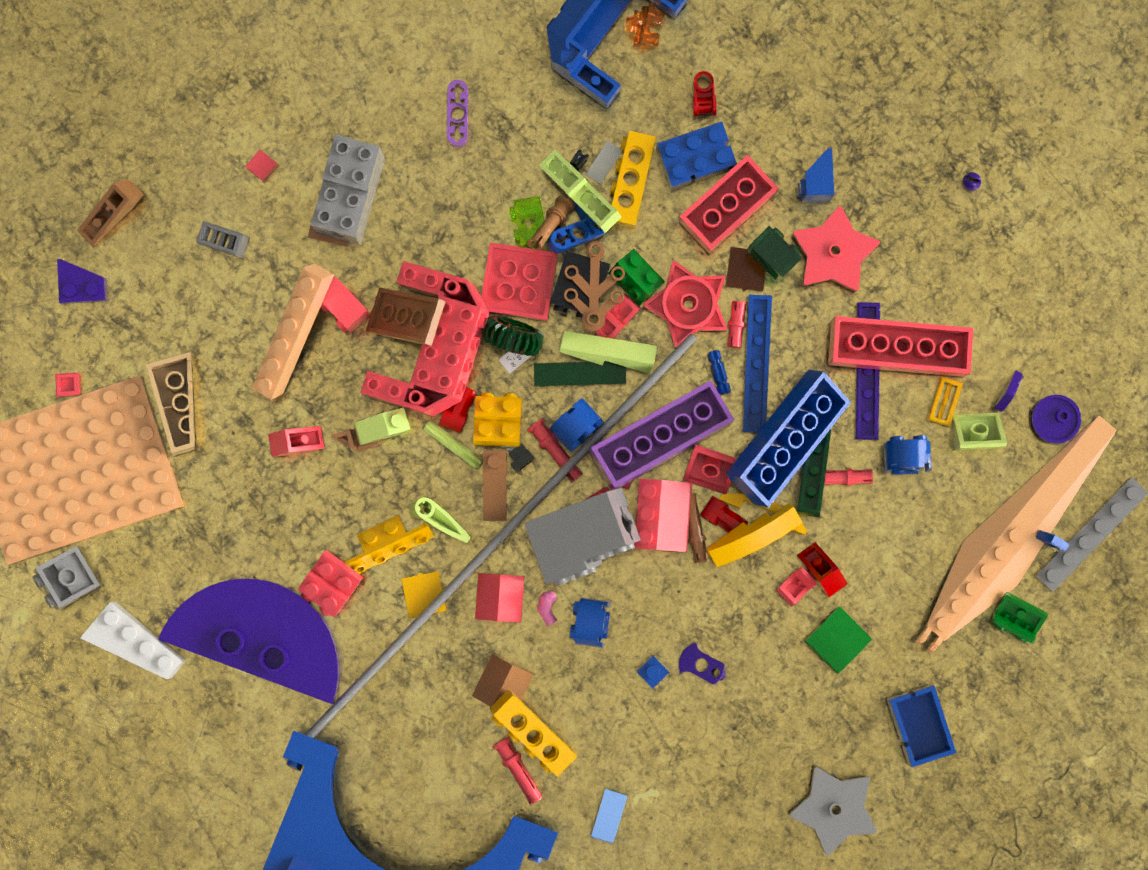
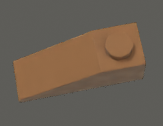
[77,178,144,247]
[483,450,507,521]

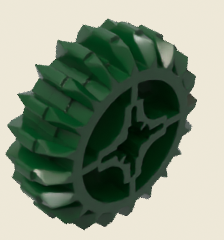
[482,315,544,356]

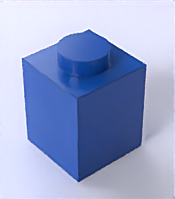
[636,655,669,688]

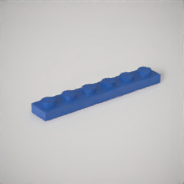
[742,294,772,433]

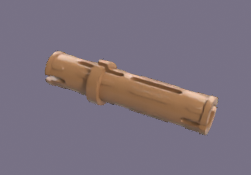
[688,493,709,564]

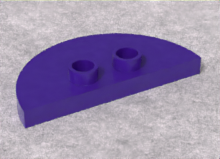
[158,579,340,704]

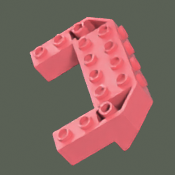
[360,261,489,417]

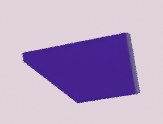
[995,370,1023,412]

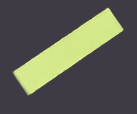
[539,150,621,233]
[559,331,657,374]

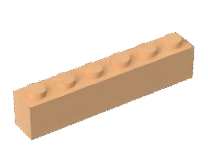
[252,263,334,400]

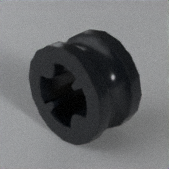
[570,149,589,172]

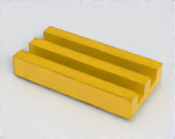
[927,376,963,427]

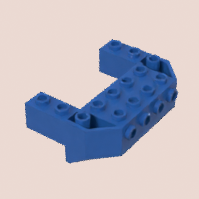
[546,0,688,108]

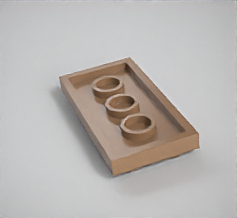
[366,287,446,346]

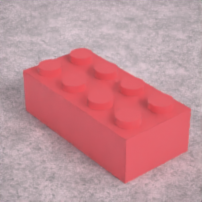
[678,155,779,254]

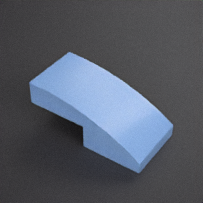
[591,789,627,844]

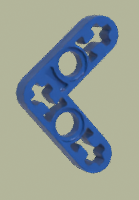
[547,197,605,253]

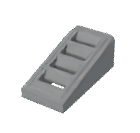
[196,221,249,258]

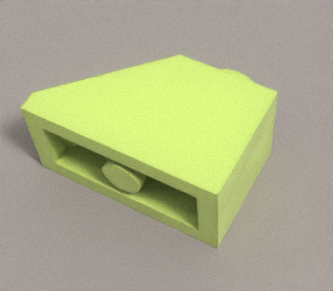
[353,407,410,445]

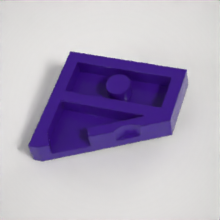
[57,259,107,304]

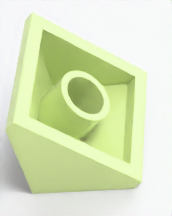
[953,412,1007,450]

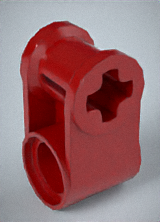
[692,71,717,117]

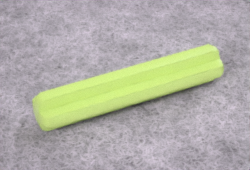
[423,420,483,469]

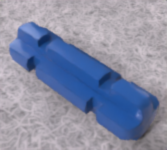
[708,350,731,395]

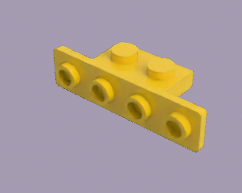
[344,515,434,574]

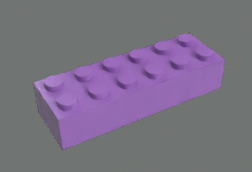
[589,380,734,490]

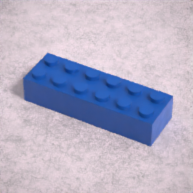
[725,370,851,508]

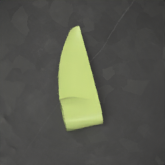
[409,497,471,543]

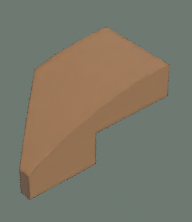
[331,429,382,452]

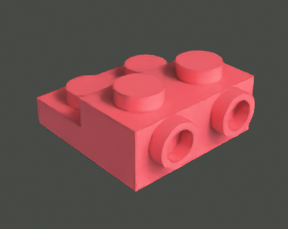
[297,550,364,617]

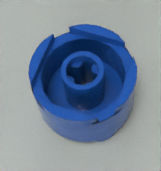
[549,398,604,452]
[884,435,932,475]
[570,598,610,648]

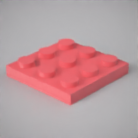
[481,242,558,321]

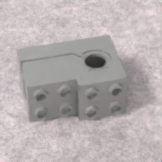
[311,134,385,246]
[524,488,641,586]

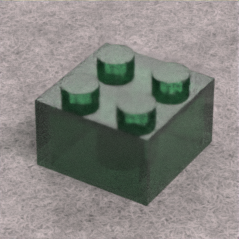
[746,226,802,284]

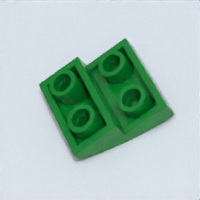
[805,606,872,674]

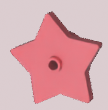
[793,206,880,292]
[643,261,727,348]

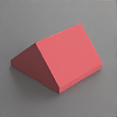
[683,444,738,494]
[475,573,524,622]

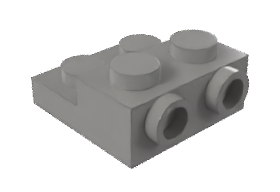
[32,546,100,611]

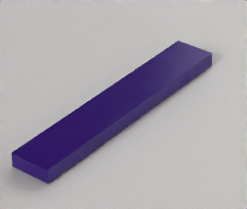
[855,302,880,440]

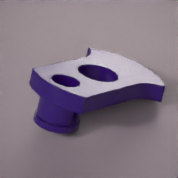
[679,643,726,685]

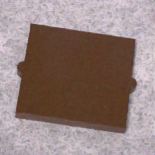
[726,247,768,292]

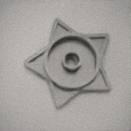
[789,766,877,856]

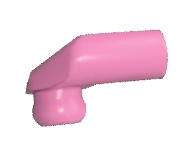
[537,591,557,626]

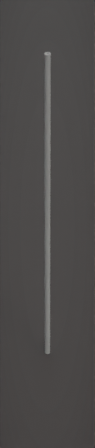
[305,333,697,738]

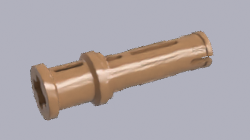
[528,195,575,251]

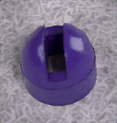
[962,172,981,191]

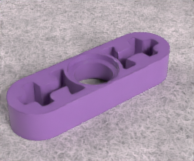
[447,80,468,147]

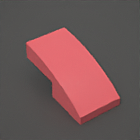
[594,293,641,339]

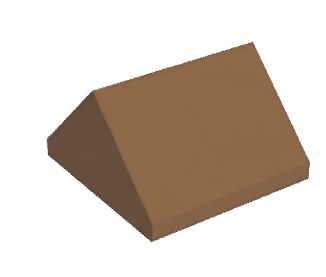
[472,654,534,707]

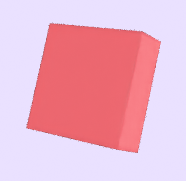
[245,149,278,182]
[55,372,81,397]

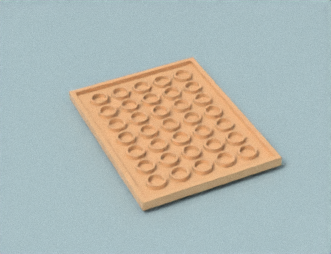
[0,375,184,565]

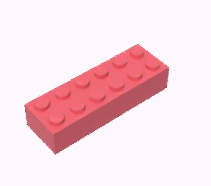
[828,316,974,377]

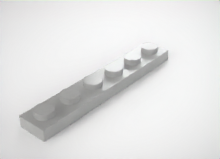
[1035,477,1148,592]

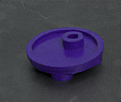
[1032,395,1081,444]

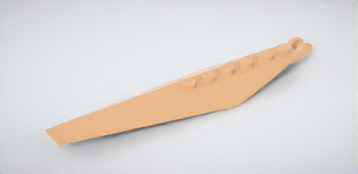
[916,416,1117,654]

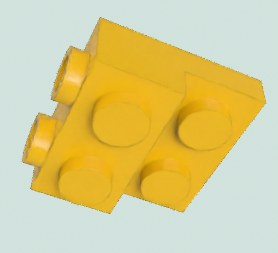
[473,392,522,447]

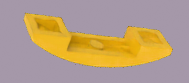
[719,493,807,535]

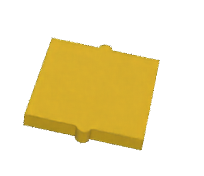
[401,571,447,618]

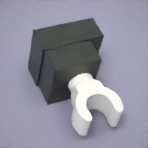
[500,443,535,473]

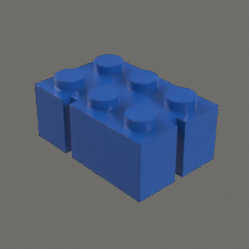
[656,121,737,191]
[886,684,957,767]

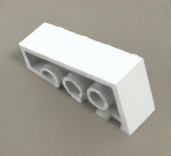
[81,602,186,679]

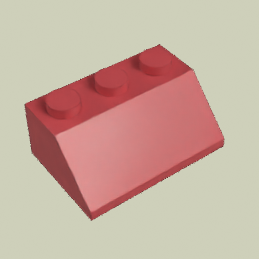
[635,479,692,552]

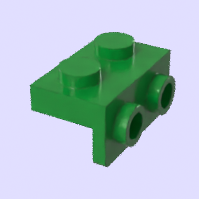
[609,249,665,306]
[992,591,1048,644]

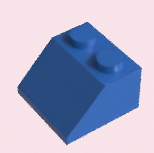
[797,148,834,203]

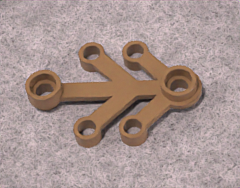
[564,241,625,331]

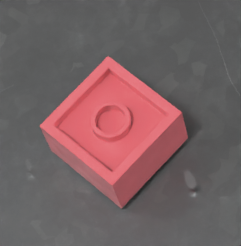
[320,276,371,334]

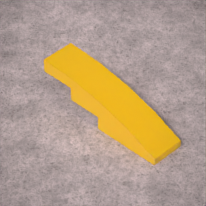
[706,503,802,567]

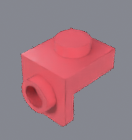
[776,567,817,607]

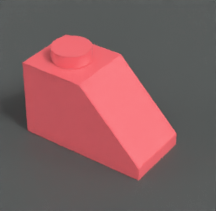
[268,426,325,457]

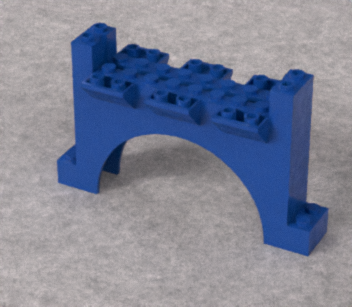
[263,731,558,870]

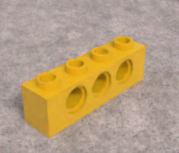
[609,130,656,229]
[489,689,577,777]

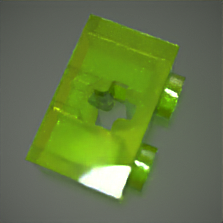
[509,196,548,248]

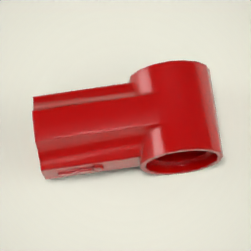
[439,387,477,434]
[700,496,749,533]

